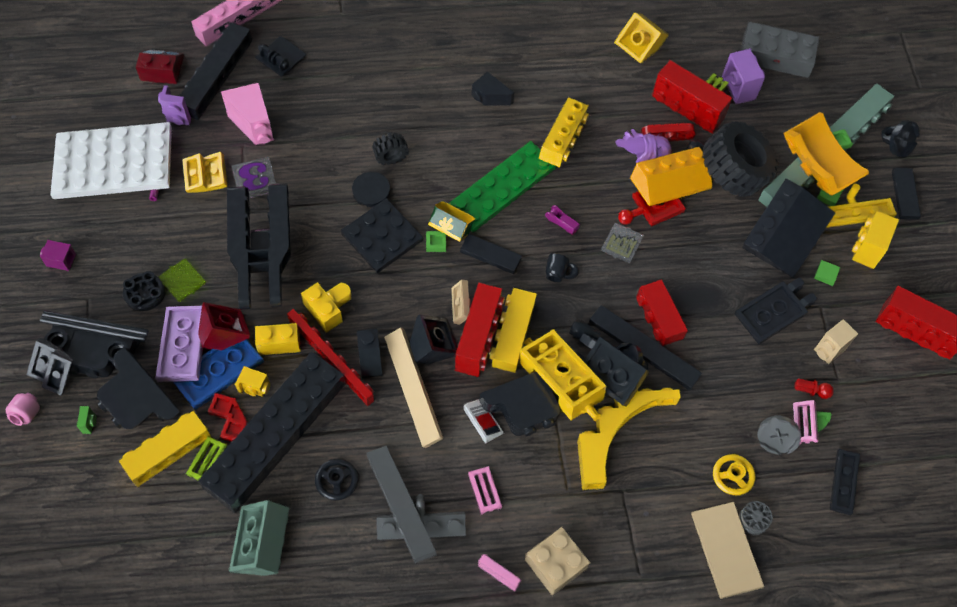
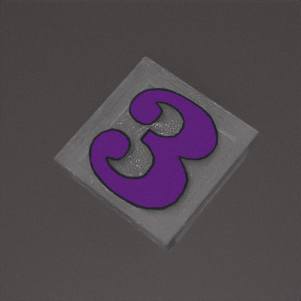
[231,157,276,198]

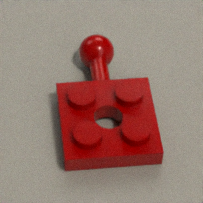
[618,191,685,227]

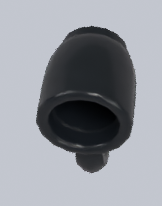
[545,253,579,282]

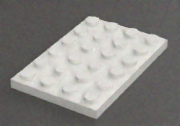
[51,122,172,199]

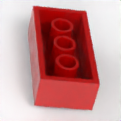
[652,60,732,134]
[455,282,505,377]
[875,286,957,360]

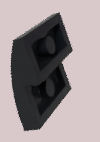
[26,338,73,395]

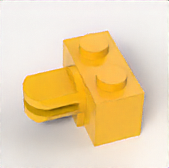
[301,282,351,333]

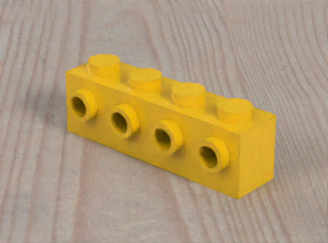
[539,97,589,167]

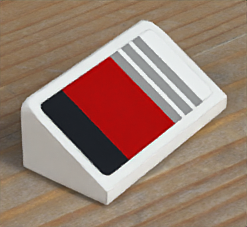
[464,400,503,444]

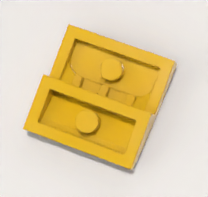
[183,152,228,193]

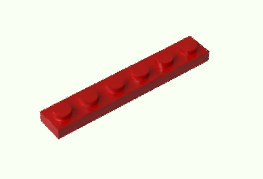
[287,309,374,406]

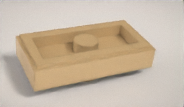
[451,280,470,325]

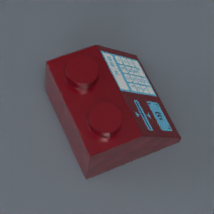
[136,50,184,84]

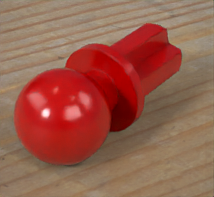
[795,378,834,399]

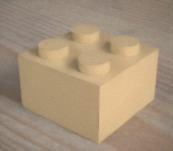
[525,527,590,596]

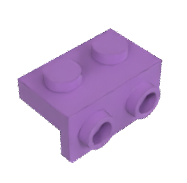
[158,85,191,125]

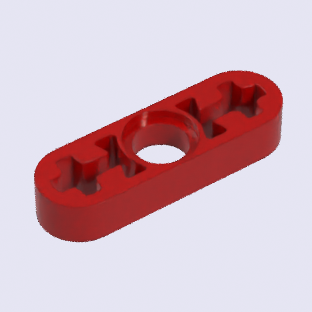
[641,123,695,141]

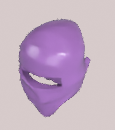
[615,129,672,164]

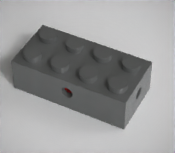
[741,22,819,78]

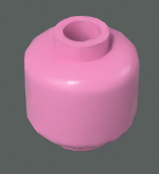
[6,393,40,425]

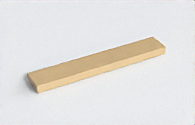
[384,328,444,448]

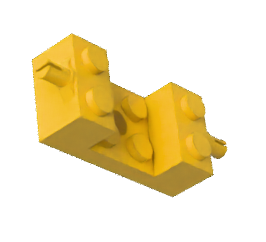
[520,329,606,421]

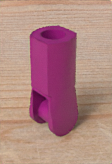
[545,205,580,235]

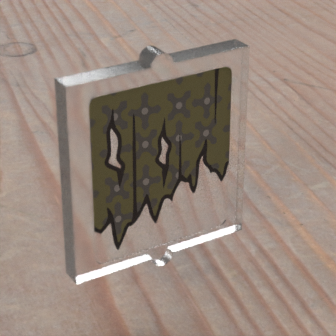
[601,223,644,263]

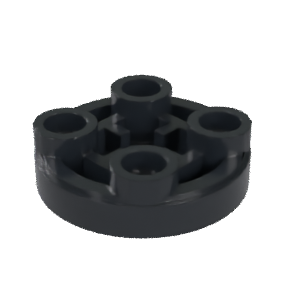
[123,271,165,311]

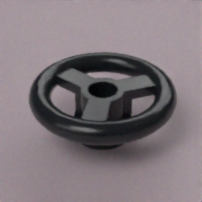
[315,459,358,501]

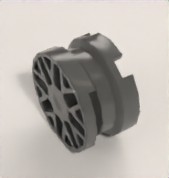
[739,501,773,535]

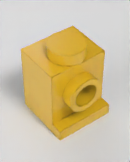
[235,366,271,397]

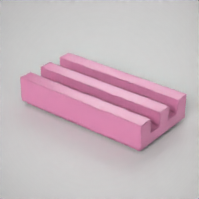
[793,400,818,444]
[468,466,502,514]
[478,555,521,591]

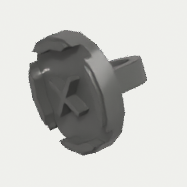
[757,415,801,455]

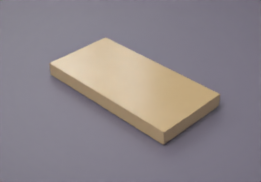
[691,502,764,599]

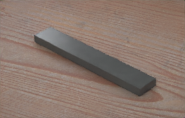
[366,446,436,563]

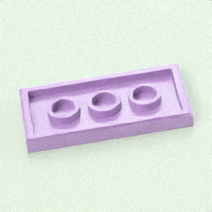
[155,306,203,382]

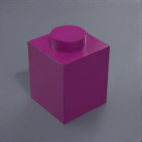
[40,240,76,271]

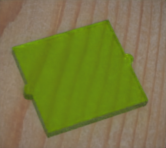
[158,258,206,302]

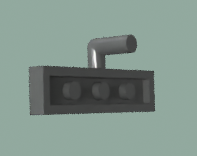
[376,494,466,540]

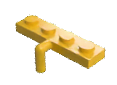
[826,184,897,228]

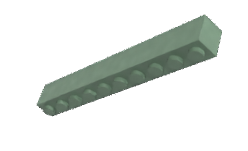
[759,84,894,207]

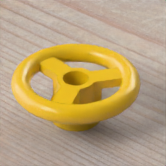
[713,454,755,496]

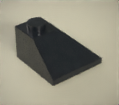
[409,314,457,364]

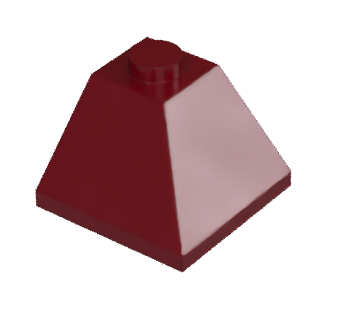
[198,302,250,350]

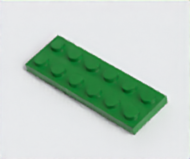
[448,141,556,233]

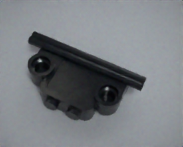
[40,310,149,378]

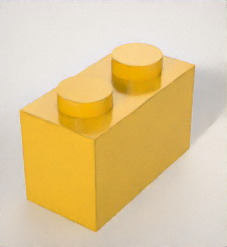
[255,323,300,355]

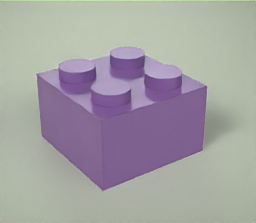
[722,49,765,104]

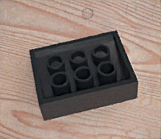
[743,178,835,278]

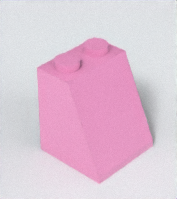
[221,83,274,145]

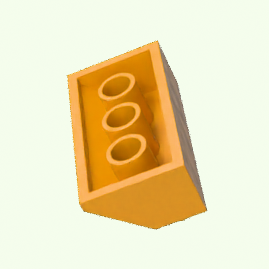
[630,147,712,206]

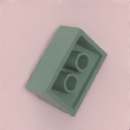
[229,500,289,576]

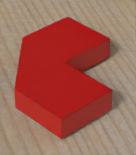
[208,393,248,442]

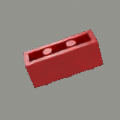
[636,279,688,346]

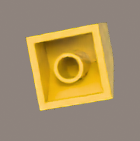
[615,12,668,63]

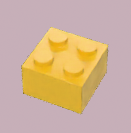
[852,210,899,269]

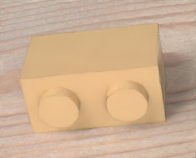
[814,319,858,364]

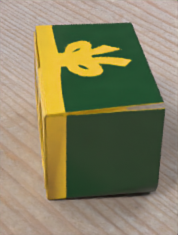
[428,202,475,242]

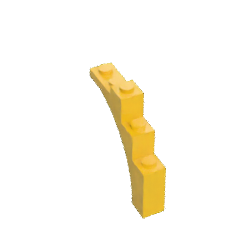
[577,388,680,490]

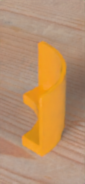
[784,112,869,195]

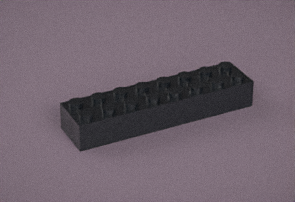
[198,351,346,514]

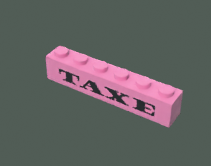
[192,0,281,46]

